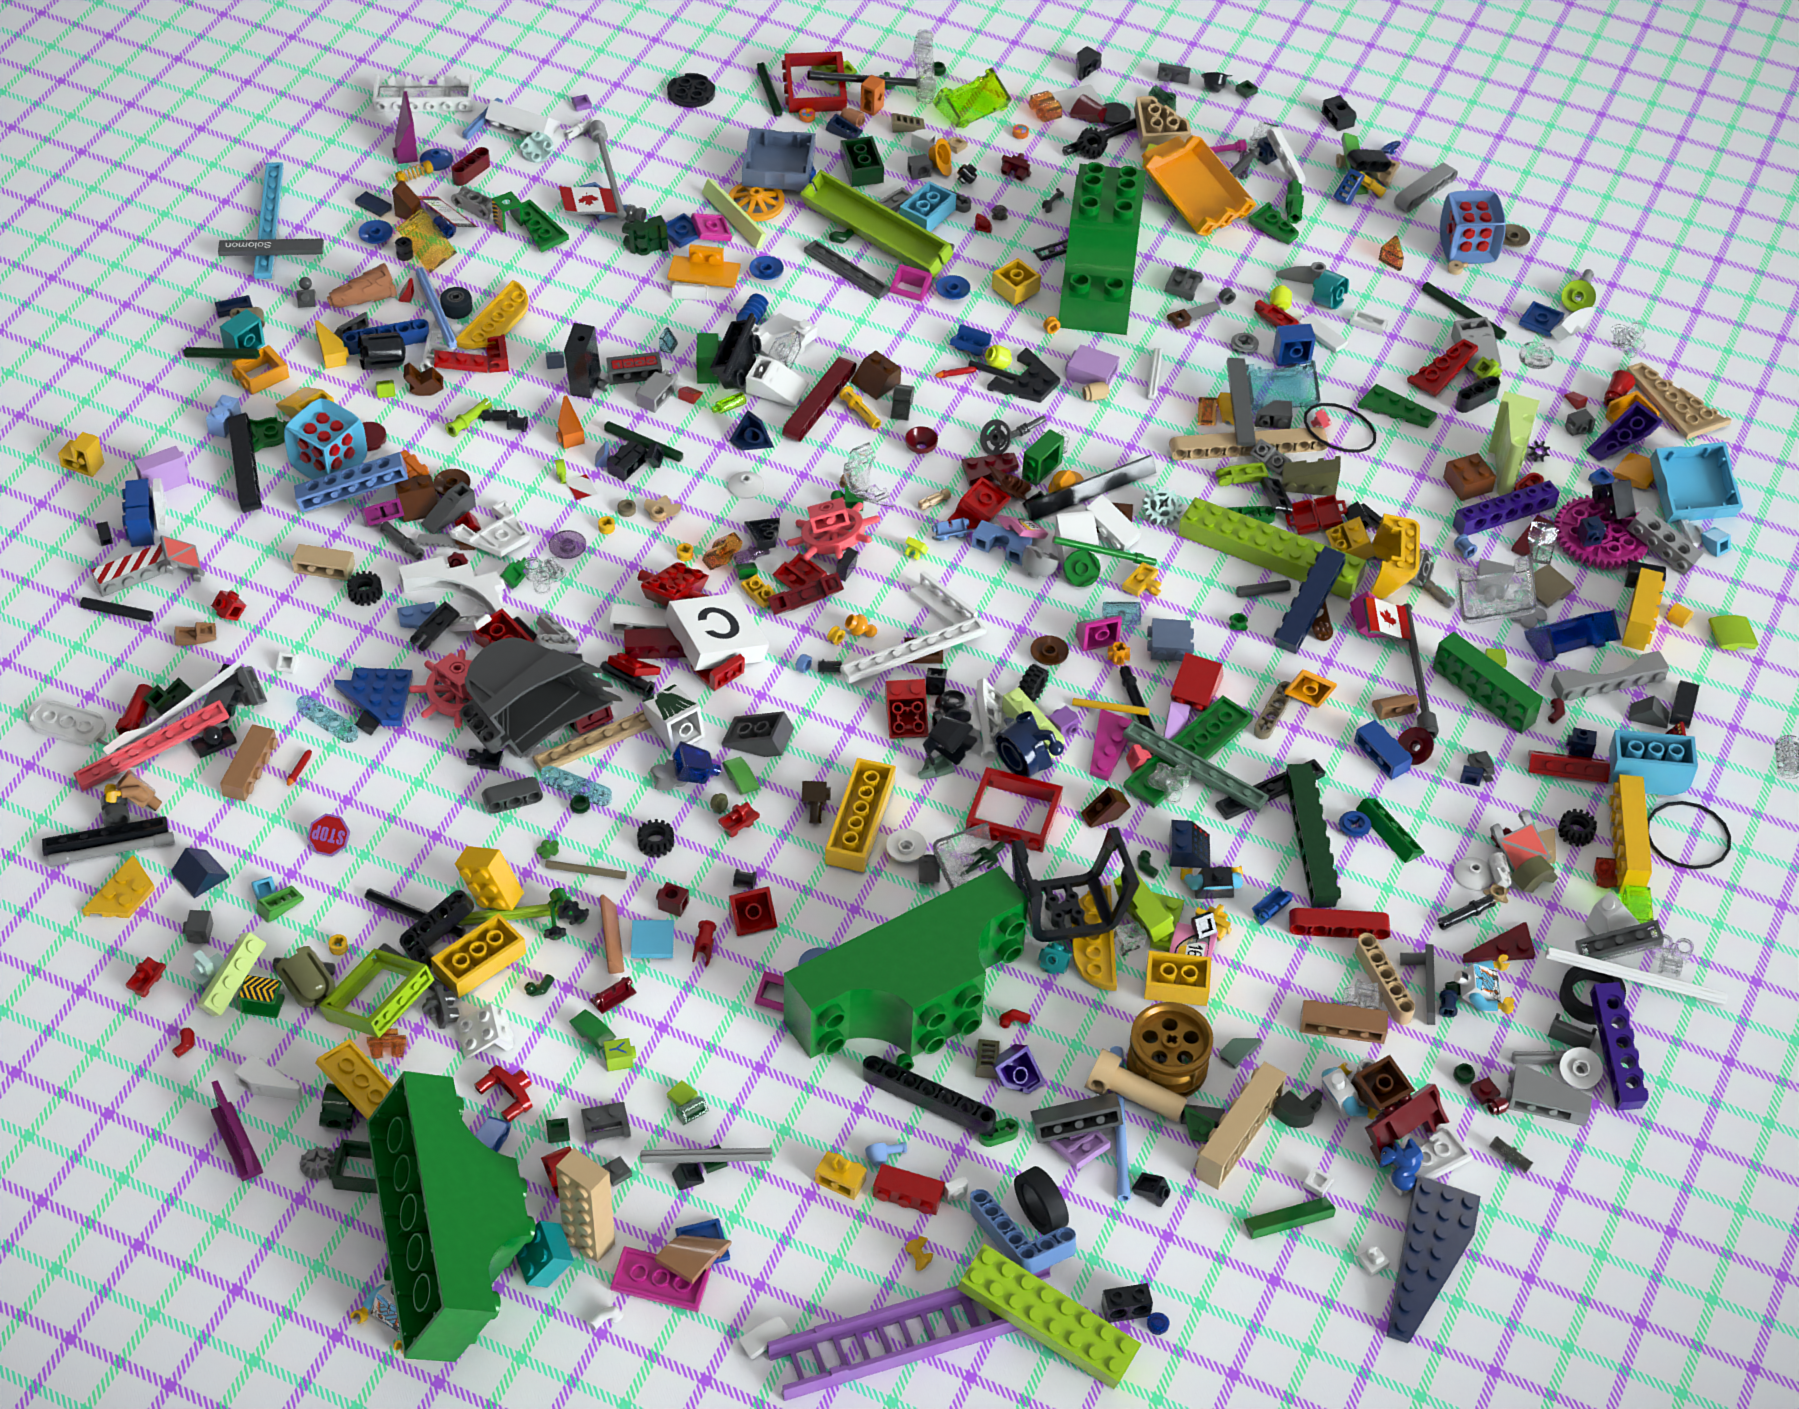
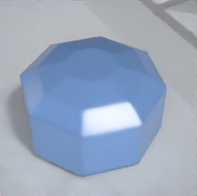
[796,654,812,673]

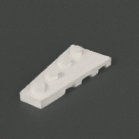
[1388,1123,1473,1196]

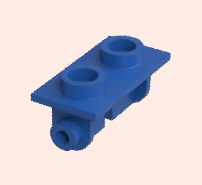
[1252,886,1293,925]

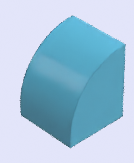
[1701,527,1731,557]

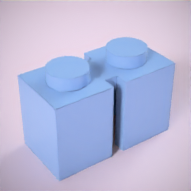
[206,394,241,438]

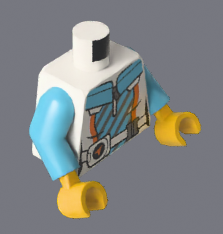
[1454,954,1515,1014]
[1321,1062,1381,1121]
[350,1281,403,1354]

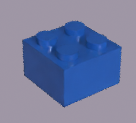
[1272,324,1316,366]

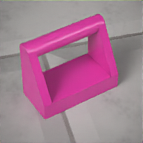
[890,264,932,302]
[754,971,784,1012]

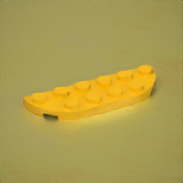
[456,280,529,350]
[1071,885,1117,991]

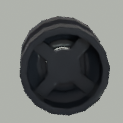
[395,237,414,261]

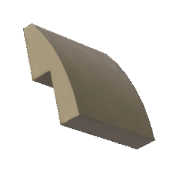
[1521,564,1576,609]

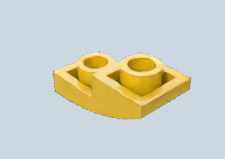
[741,574,776,608]

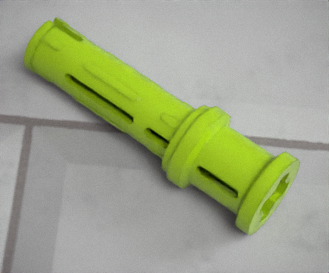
[445,398,492,437]

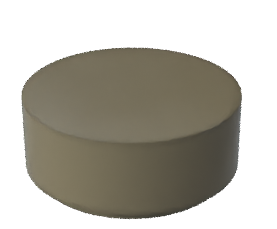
[617,499,636,517]

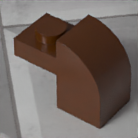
[403,362,444,396]

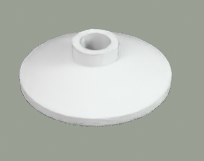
[728,471,764,499]
[886,829,927,862]
[1453,857,1494,891]
[1559,1047,1603,1089]

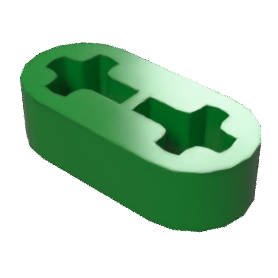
[978,1118,1019,1147]

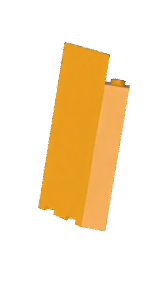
[1141,135,1257,236]

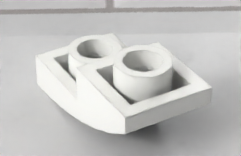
[738,1316,793,1360]

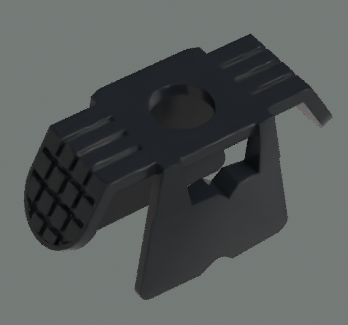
[922,709,978,766]

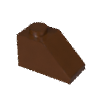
[392,180,422,222]
[1081,786,1131,828]

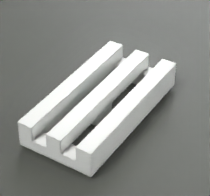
[1350,309,1389,335]

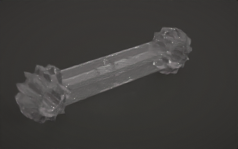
[913,29,937,105]

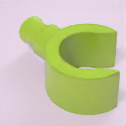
[554,459,566,484]

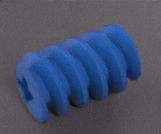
[736,293,769,325]

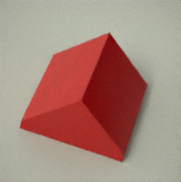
[729,886,778,936]

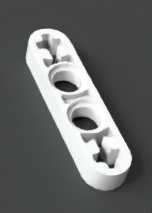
[1267,127,1305,184]

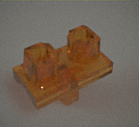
[367,1027,408,1059]

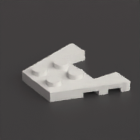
[450,500,529,557]

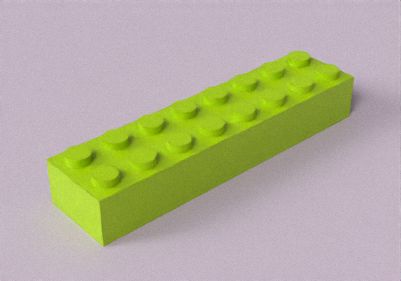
[957,1243,1142,1389]

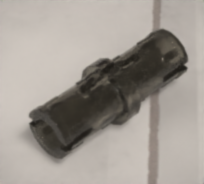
[1489,1136,1533,1173]

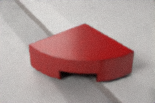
[975,213,992,233]

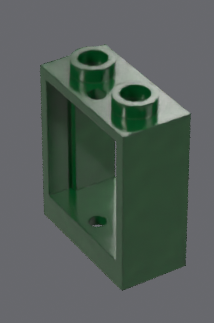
[329,1139,378,1194]

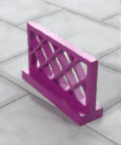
[211,1080,263,1182]

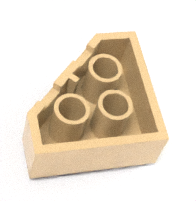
[1134,96,1191,148]

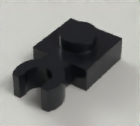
[466,748,504,771]

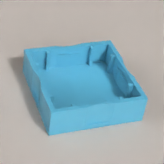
[1649,442,1743,523]

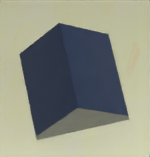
[171,848,229,898]

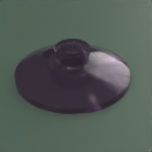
[549,530,586,559]

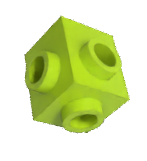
[1472,356,1503,380]

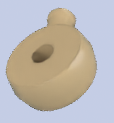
[1448,260,1468,275]

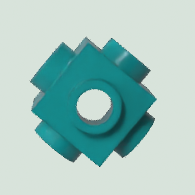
[1038,943,1072,974]

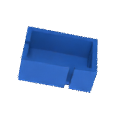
[122,479,155,547]

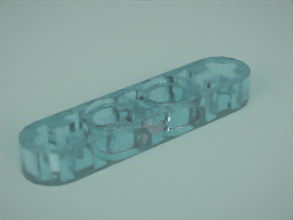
[296,695,358,743]
[541,766,612,807]

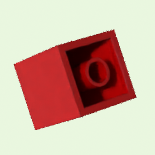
[1170,652,1224,712]

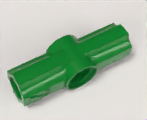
[1285,180,1304,224]

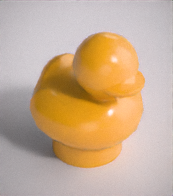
[845,614,877,637]

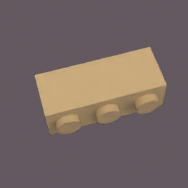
[292,544,355,581]

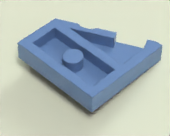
[397,601,436,630]

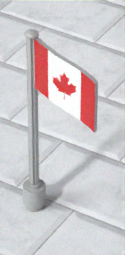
[559,120,627,219]

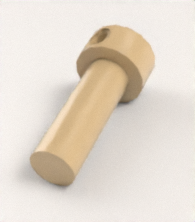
[1084,1048,1187,1122]

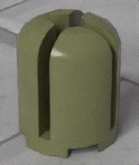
[275,946,335,1008]

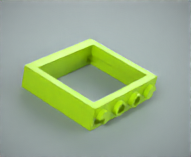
[318,948,434,1038]

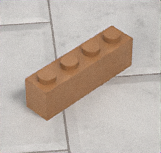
[220,724,278,801]
[1299,1000,1388,1044]

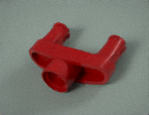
[474,1065,533,1122]

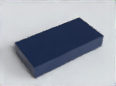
[355,191,392,217]
[214,295,253,318]

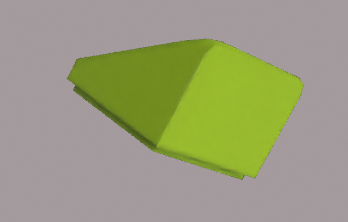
[376,380,396,398]

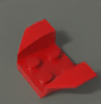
[947,477,1011,529]

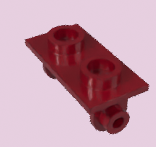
[590,976,637,1014]

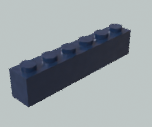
[1274,546,1346,654]

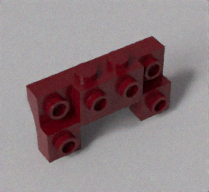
[1365,1084,1450,1166]

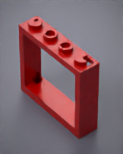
[781,51,847,113]
[965,767,1063,853]

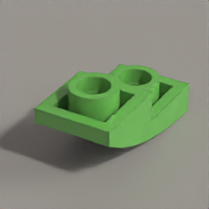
[722,756,760,795]

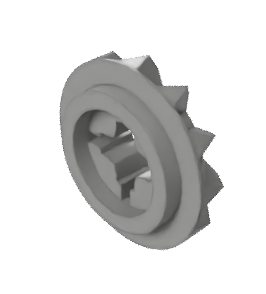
[1231,333,1259,354]
[299,1146,335,1179]

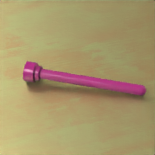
[1210,139,1247,153]

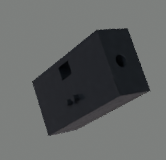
[564,323,601,399]

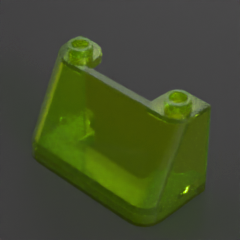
[932,67,1012,129]

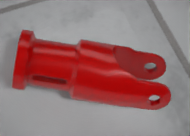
[692,920,717,967]

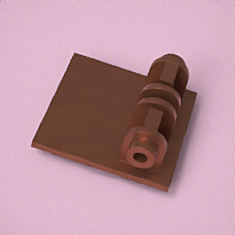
[988,465,1031,500]

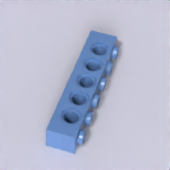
[294,452,408,513]

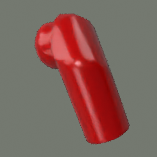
[999,1009,1031,1028]

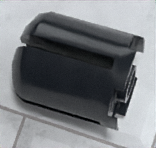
[358,332,406,370]

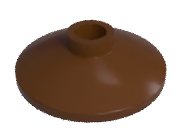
[433,469,471,495]
[1030,635,1069,666]

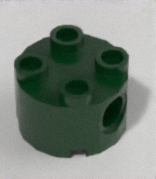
[319,1083,356,1131]

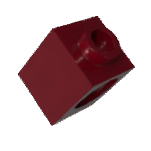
[656,882,689,917]

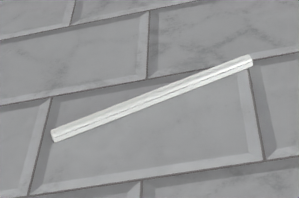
[1545,947,1727,1004]

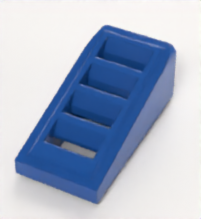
[1333,168,1365,205]

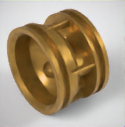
[1126,1002,1213,1098]

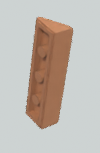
[600,894,625,974]

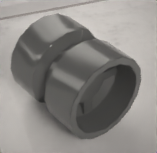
[100,794,130,827]

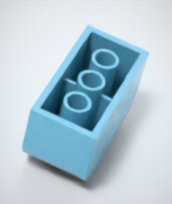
[1609,730,1698,795]

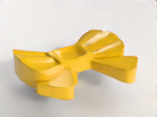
[905,1236,933,1271]

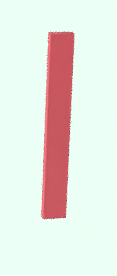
[73,700,229,791]

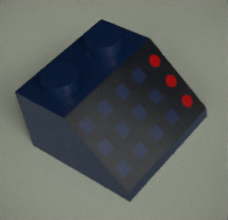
[1169,819,1210,868]

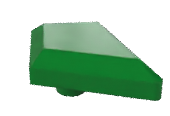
[1184,1107,1215,1142]

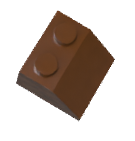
[851,350,901,400]
[394,474,438,523]
[1351,1055,1415,1111]

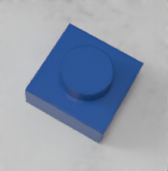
[1588,467,1615,485]

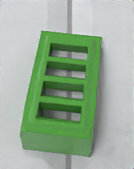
[256,885,304,923]

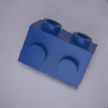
[949,324,992,356]

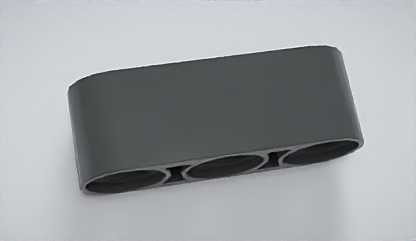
[481,777,543,814]

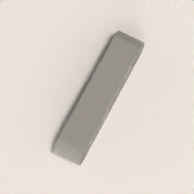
[1394,162,1458,212]

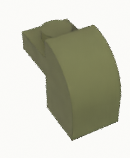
[1510,855,1559,893]

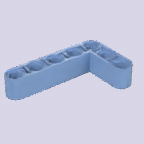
[970,1189,1076,1274]

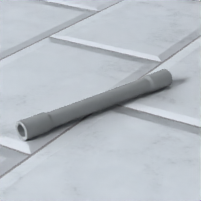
[48,831,175,867]

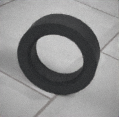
[1559,966,1626,1025]
[1014,1166,1069,1235]

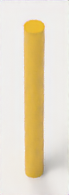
[1072,698,1150,716]

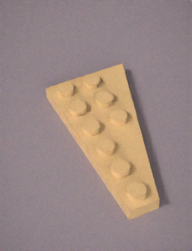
[1626,362,1732,439]

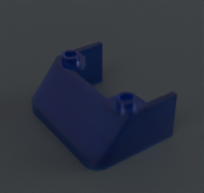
[1524,610,1621,662]

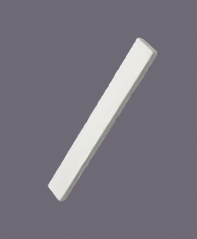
[840,617,986,684]

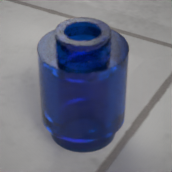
[432,215,456,239]

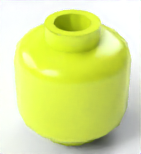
[1269,285,1292,311]
[985,344,1012,370]

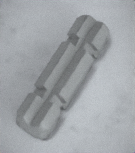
[1424,580,1455,608]

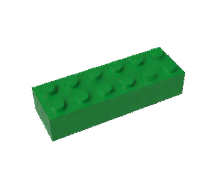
[1432,631,1543,734]

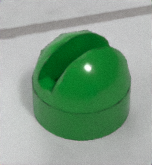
[896,1053,914,1070]

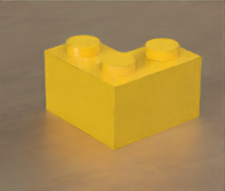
[58,432,105,477]

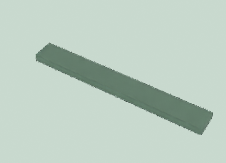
[1122,720,1269,813]

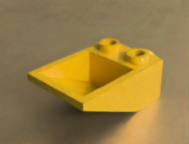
[276,387,334,419]

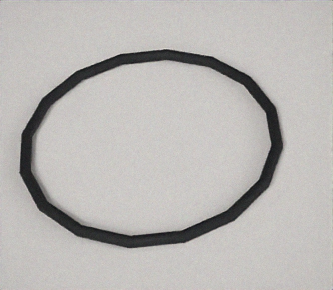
[1304,403,1377,453]
[1647,801,1731,869]

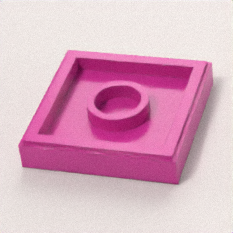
[691,213,732,241]

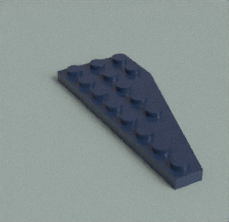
[1386,1175,1481,1344]

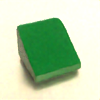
[736,562,758,580]

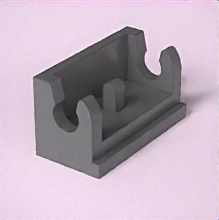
[1547,1013,1597,1049]

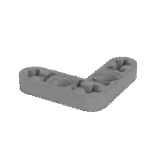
[533,613,579,653]

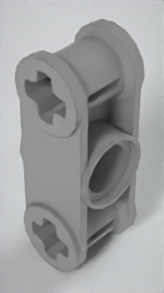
[451,186,493,220]

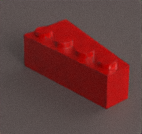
[471,608,534,648]

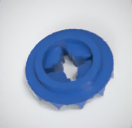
[1338,811,1371,839]

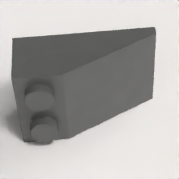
[721,711,794,757]

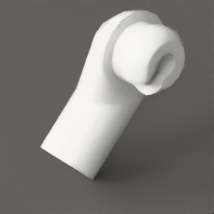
[588,1306,623,1331]

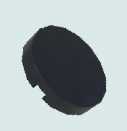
[1102,102,1131,127]

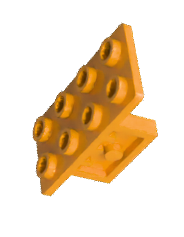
[667,244,741,288]

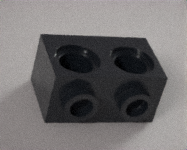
[1101,1283,1153,1323]

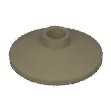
[1503,224,1530,247]

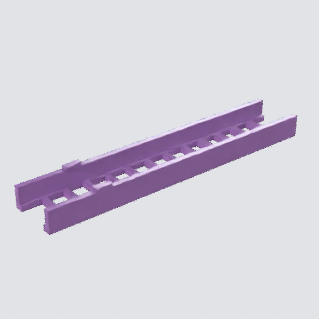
[767,1267,1051,1401]

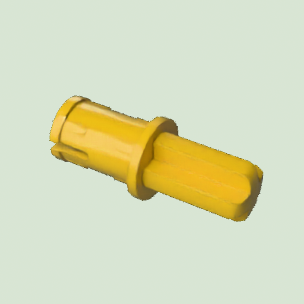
[1355,171,1387,198]

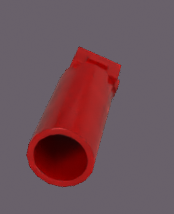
[115,684,153,736]

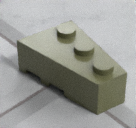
[1281,456,1341,496]

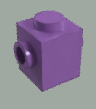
[1048,705,1079,737]

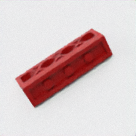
[1528,750,1610,783]

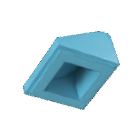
[251,876,277,900]

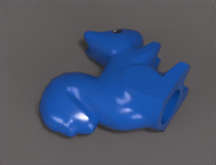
[1379,1138,1423,1191]

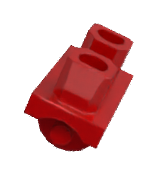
[718,802,760,838]
[125,956,166,998]

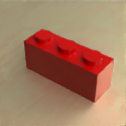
[873,1163,945,1215]

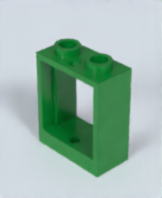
[1022,429,1064,486]

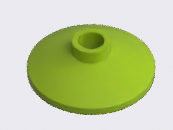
[1561,280,1596,312]

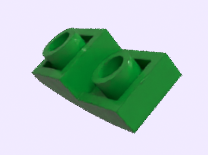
[569,1009,617,1051]

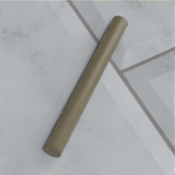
[545,860,627,880]

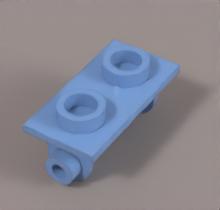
[932,517,972,541]

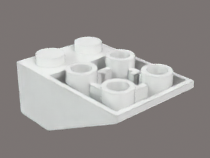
[746,355,809,407]

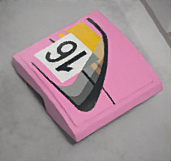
[997,515,1048,539]
[1169,922,1218,957]

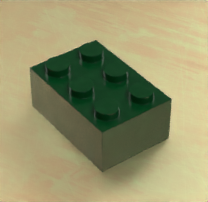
[840,136,884,187]

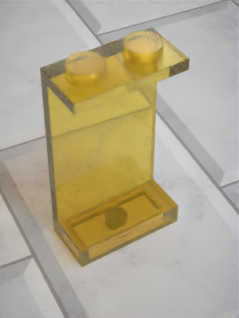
[396,208,457,273]

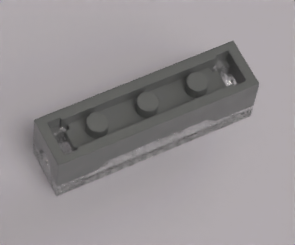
[1575,919,1664,961]

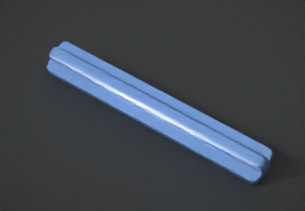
[462,98,503,140]

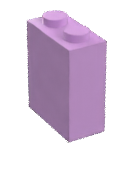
[1065,344,1120,386]
[134,445,189,492]

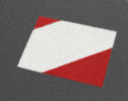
[566,474,598,500]

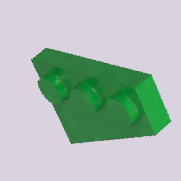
[1248,202,1299,245]

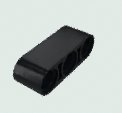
[1346,149,1392,172]
[1455,376,1501,413]
[1669,680,1700,729]

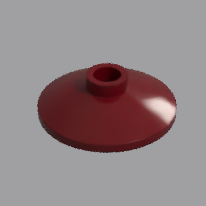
[1397,727,1434,765]

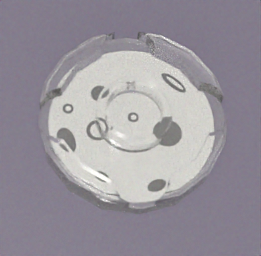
[1519,341,1554,369]

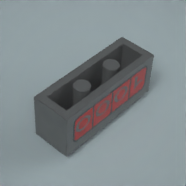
[606,352,662,385]

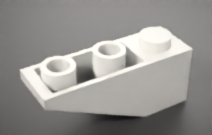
[234,1054,303,1101]

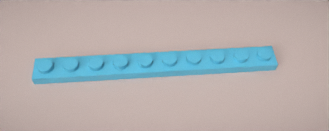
[254,162,284,279]

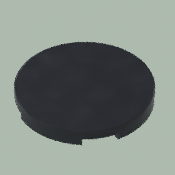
[667,73,715,108]

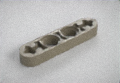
[1254,681,1293,740]

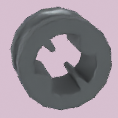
[1218,287,1236,305]

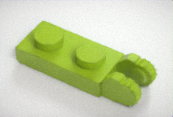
[1215,462,1269,486]

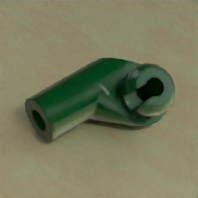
[1137,850,1159,879]
[524,974,555,997]

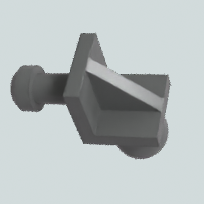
[296,277,316,308]

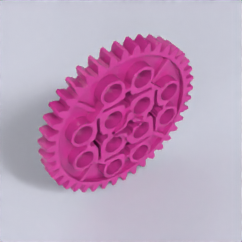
[1553,495,1649,570]

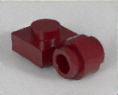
[1470,1077,1509,1116]

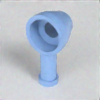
[865,1142,907,1166]

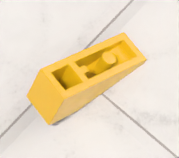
[314,320,349,369]

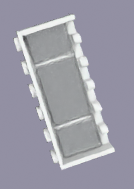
[372,74,474,112]

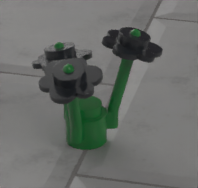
[543,888,589,940]

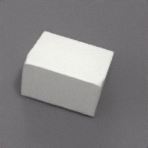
[275,652,300,674]

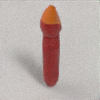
[935,366,977,378]
[287,749,312,786]

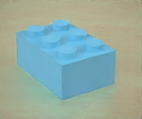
[899,181,956,232]

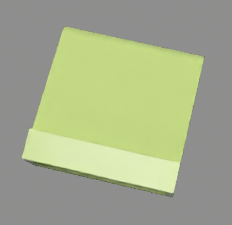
[1488,391,1540,496]

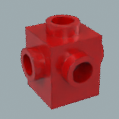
[211,590,247,621]

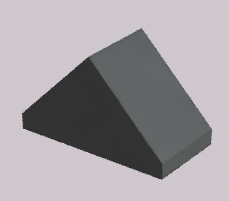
[1628,695,1670,729]

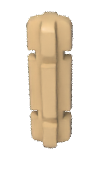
[918,488,951,510]

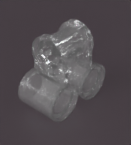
[1611,321,1646,358]
[524,557,567,594]
[1147,763,1192,804]
[1650,934,1694,977]
[1342,979,1383,1010]

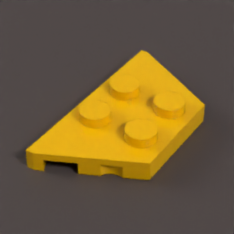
[82,855,155,918]

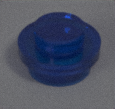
[1146,1312,1170,1335]

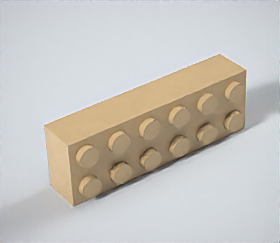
[1194,1061,1287,1190]
[556,1148,615,1263]

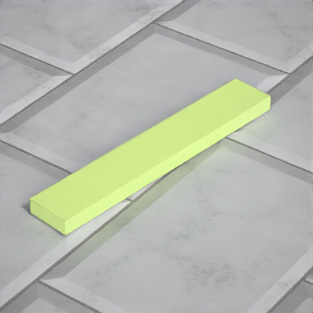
[702,178,767,248]

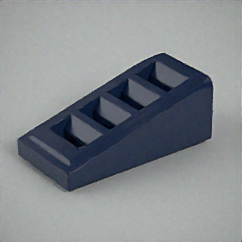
[825,114,863,139]

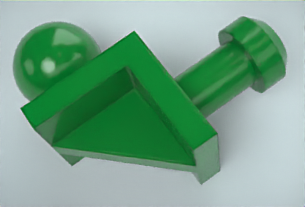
[830,486,863,511]

